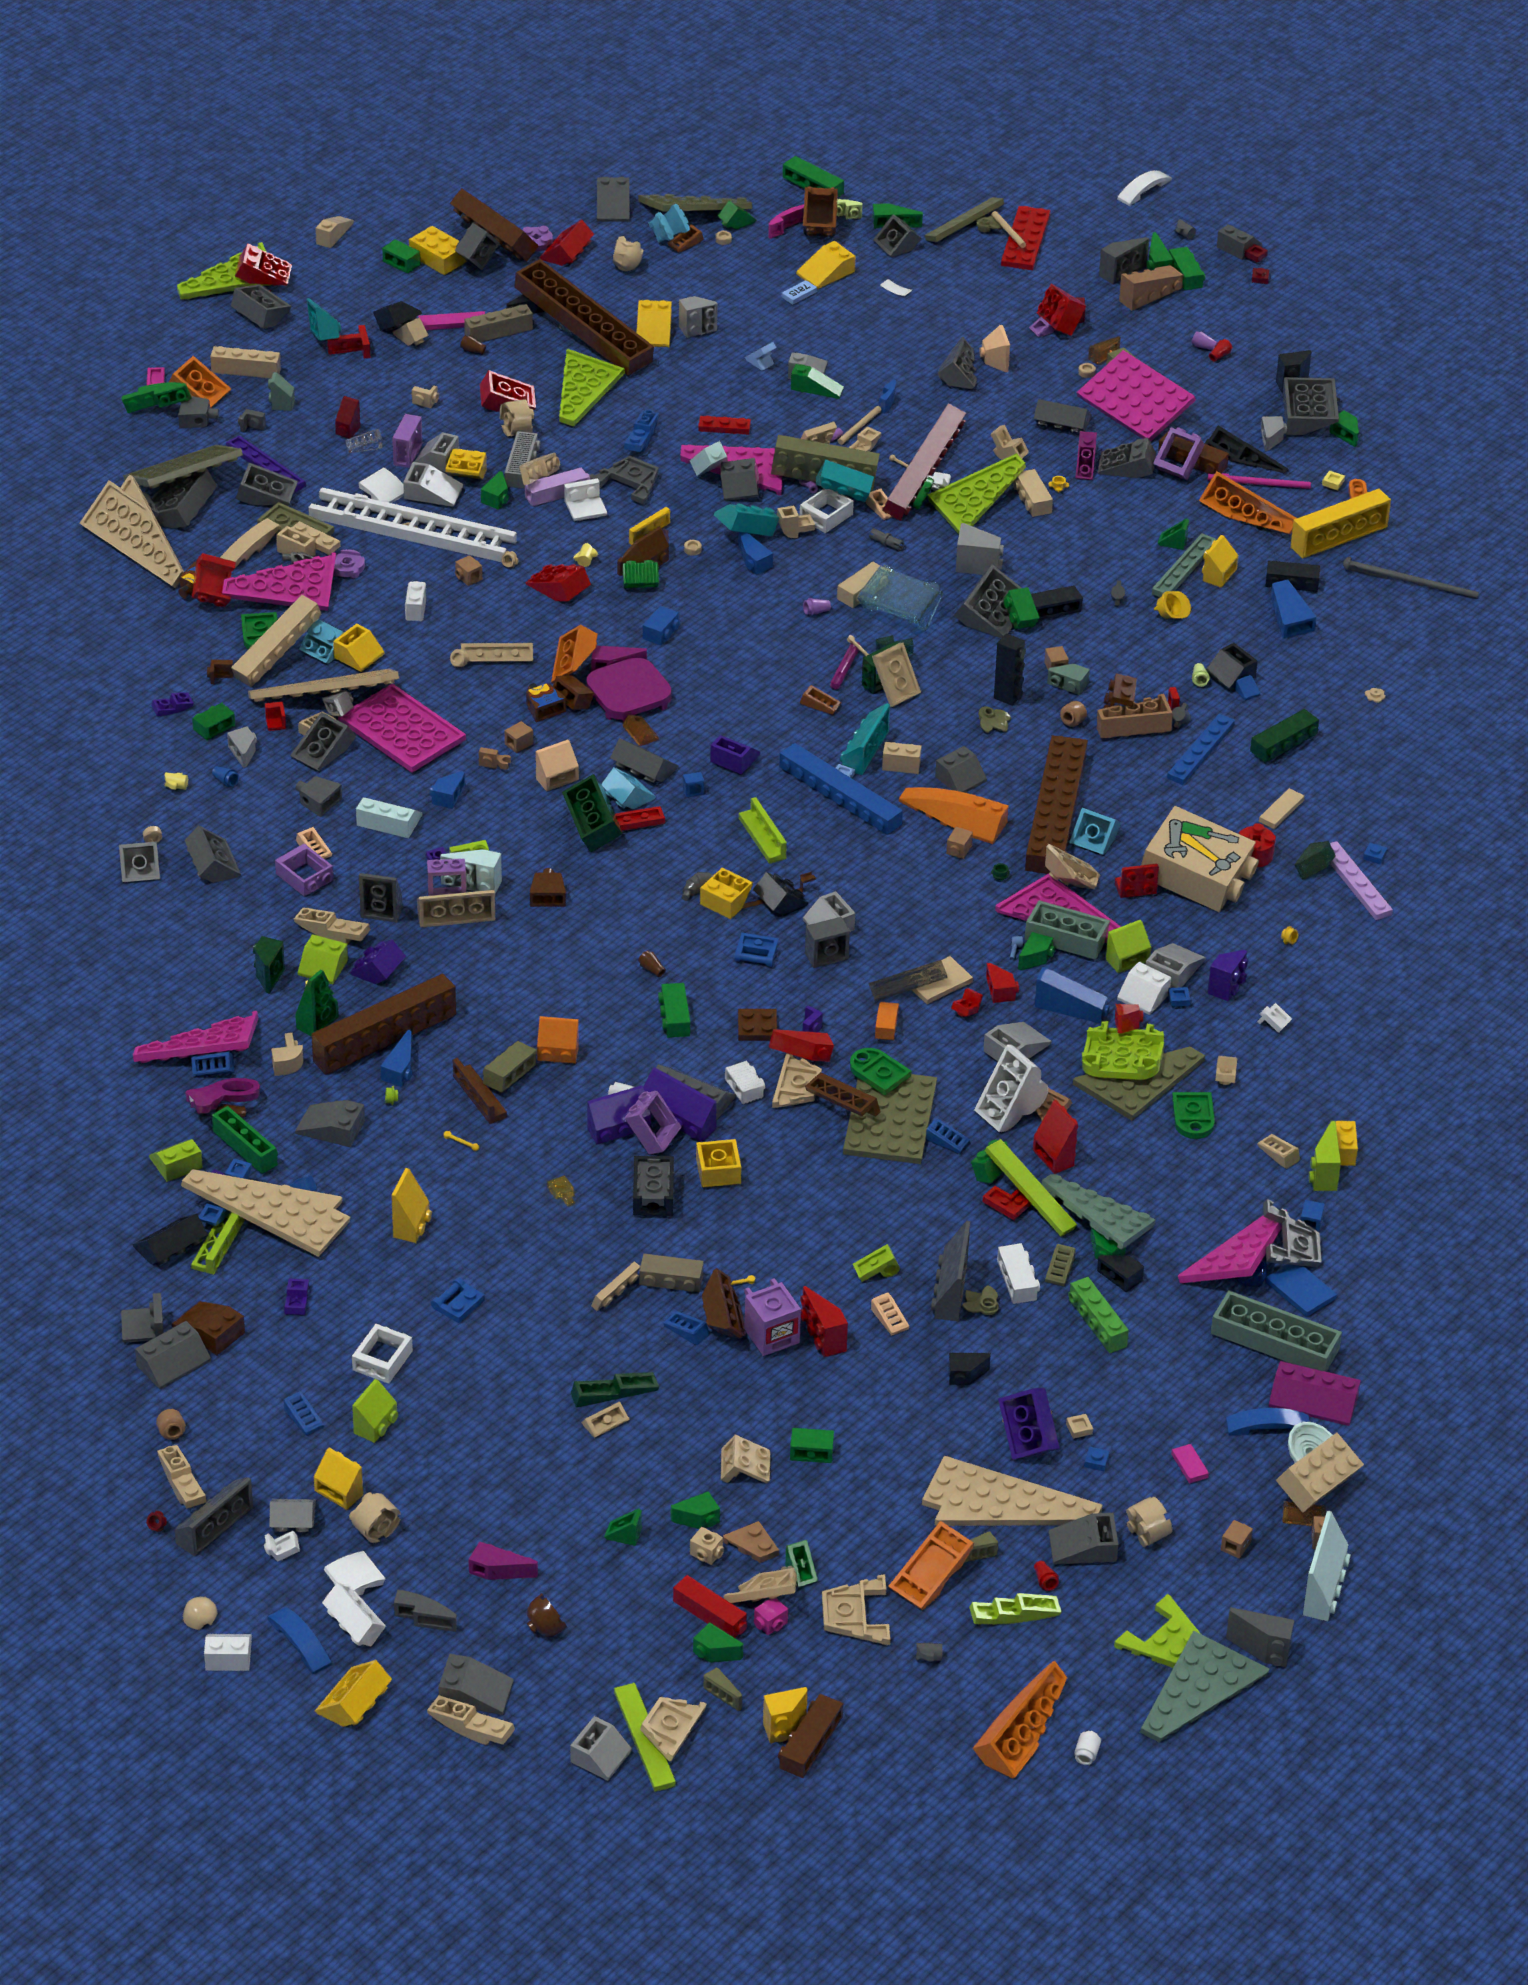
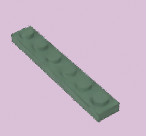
[1152,533,1217,597]

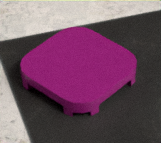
[587,658,671,723]

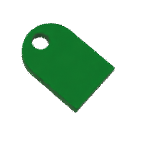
[241,612,277,649]
[850,1048,912,1095]
[1172,1092,1215,1139]

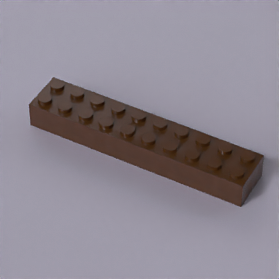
[515,259,654,376]
[1025,735,1088,874]

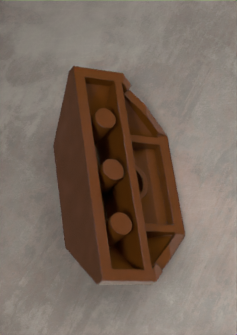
[617,527,669,576]
[702,1268,747,1338]

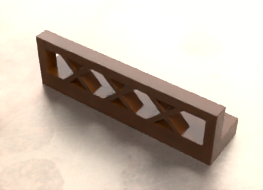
[452,1058,507,1124]
[805,1072,881,1117]

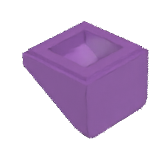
[1029,317,1054,337]

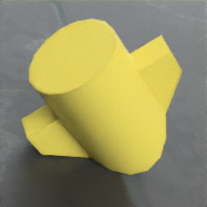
[574,543,598,567]
[165,772,188,790]

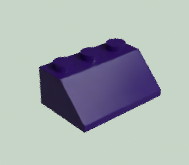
[587,1085,651,1145]
[998,1388,1060,1460]

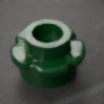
[991,863,1010,880]

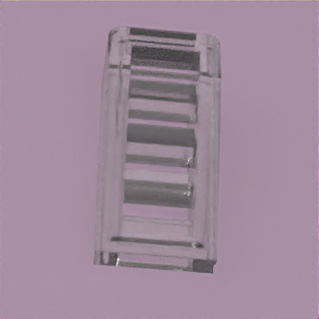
[345,429,382,453]

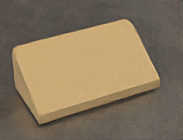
[582,1402,630,1438]

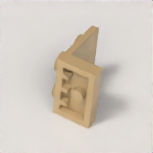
[721,1435,770,1483]

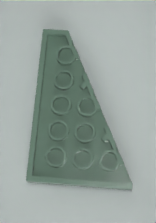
[1041,1174,1156,1249]
[1139,1630,1269,1742]

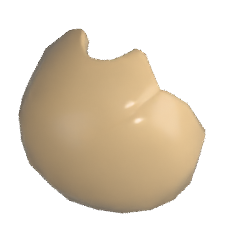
[183,1597,218,1630]

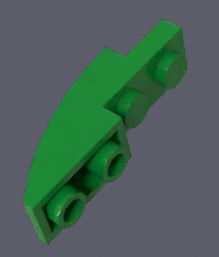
[122,382,192,413]

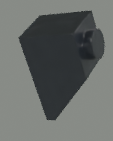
[1097,1255,1144,1292]
[948,1353,991,1385]

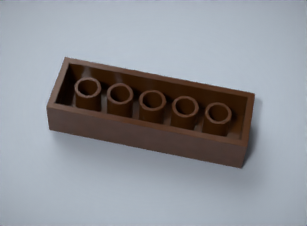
[450,188,539,261]

